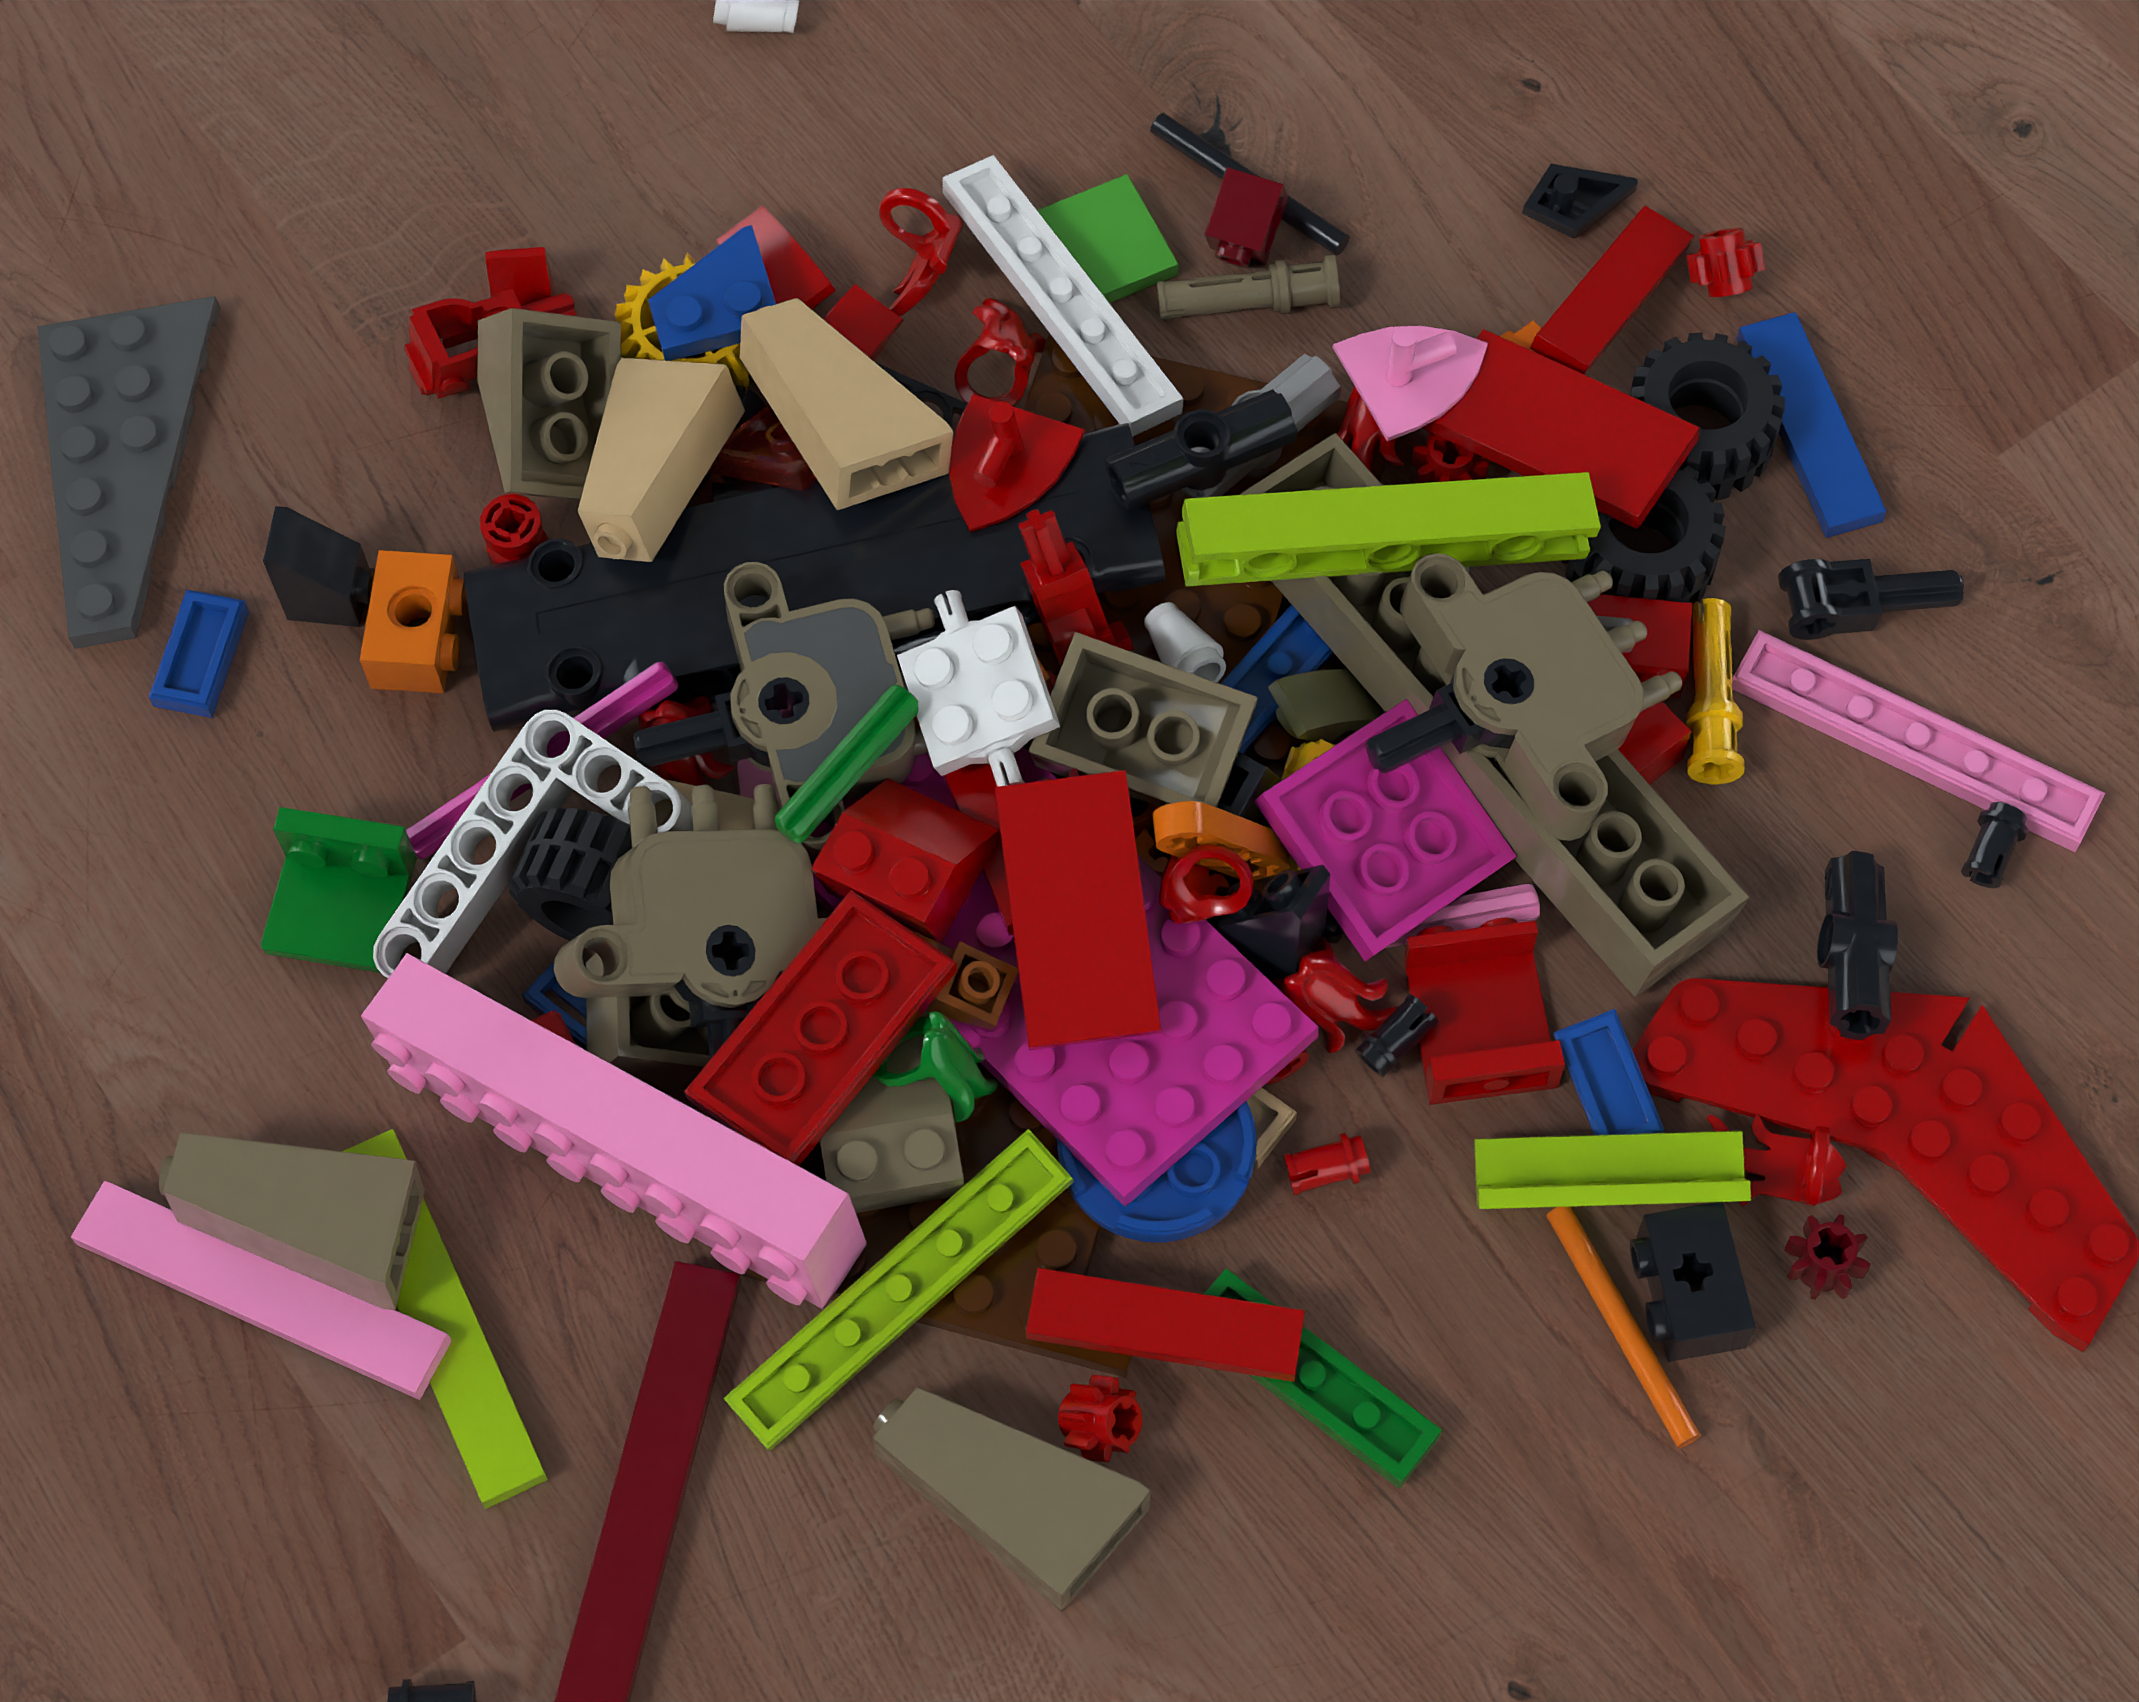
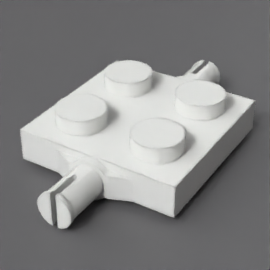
[897,590,1060,787]

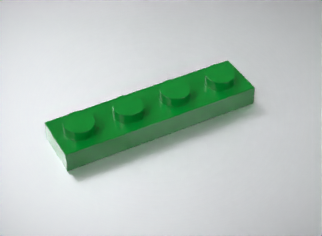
[1205,1268,1442,1489]

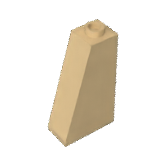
[740,298,953,510]
[578,358,745,562]

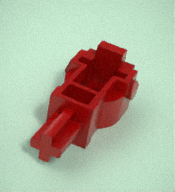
[404,289,578,399]
[1018,509,1135,667]

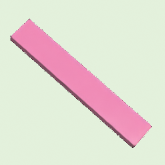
[1732,630,2105,853]
[71,1180,452,1400]

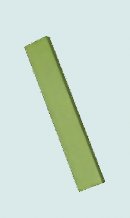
[342,1129,548,1509]
[724,1129,1074,1451]

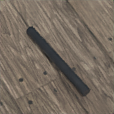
[1150,113,1350,256]

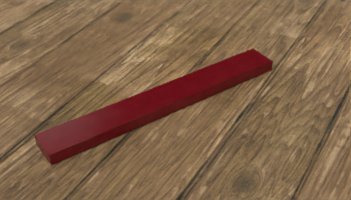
[554,1261,741,1702]

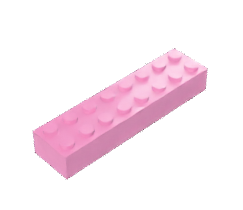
[361,953,867,1310]

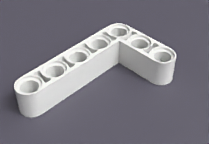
[373,710,693,978]

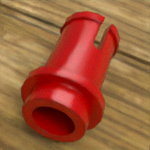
[1283,1132,1371,1195]

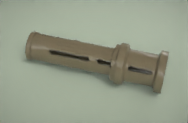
[1157,254,1340,320]

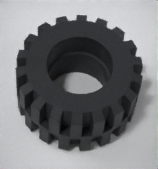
[1629,332,1785,500]
[1562,465,1726,603]
[508,808,632,941]

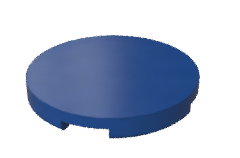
[1057,1101,1257,1243]

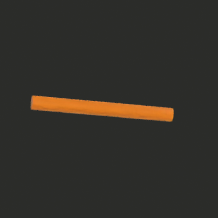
[1546,1206,1701,1449]

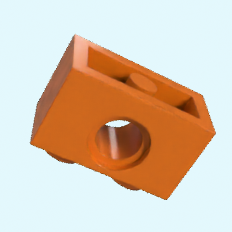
[360,550,468,693]

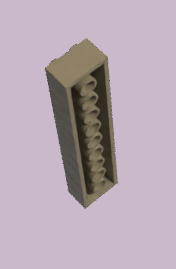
[1240,433,1749,997]

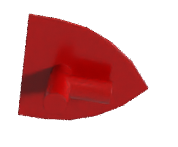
[949,394,1085,533]

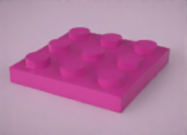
[1254,699,1517,961]

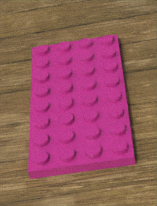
[809,747,1318,1207]

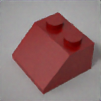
[811,779,1001,944]

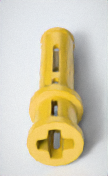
[1686,598,1744,785]

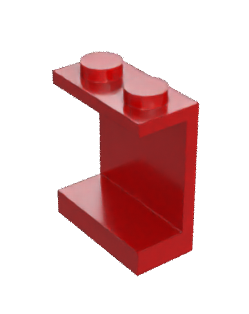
[1403,917,1565,1105]

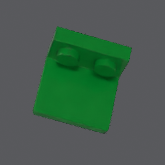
[260,807,417,973]

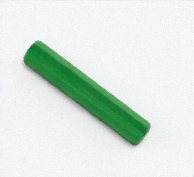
[774,685,919,844]

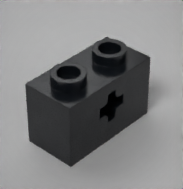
[1630,1202,1756,1362]

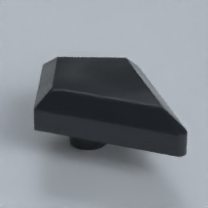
[1522,164,1638,239]

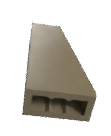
[159,1132,425,1310]
[872,1387,1150,1612]

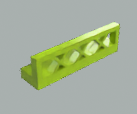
[1474,1130,1751,1209]

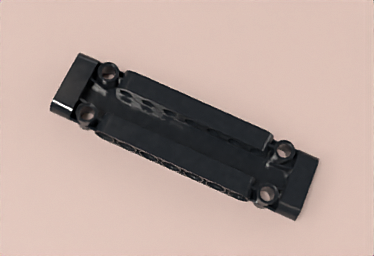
[464,423,1166,732]

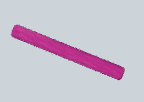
[406,662,679,859]

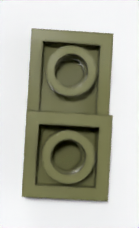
[1268,669,1385,743]

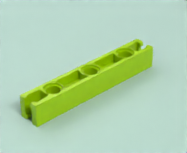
[1176,472,1601,586]

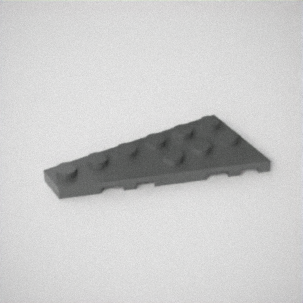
[37,296,220,649]

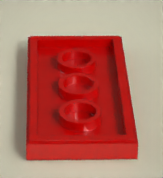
[1421,329,1700,529]
[995,770,1161,1050]
[684,890,958,1166]

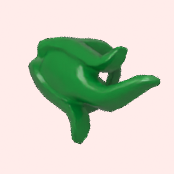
[873,1011,999,1122]

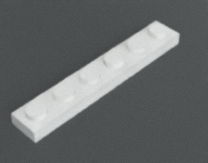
[942,155,1183,437]

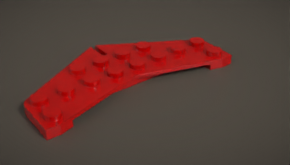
[1632,978,2139,1352]

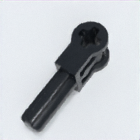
[1778,559,1964,640]

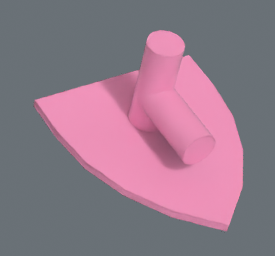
[1333,326,1488,441]

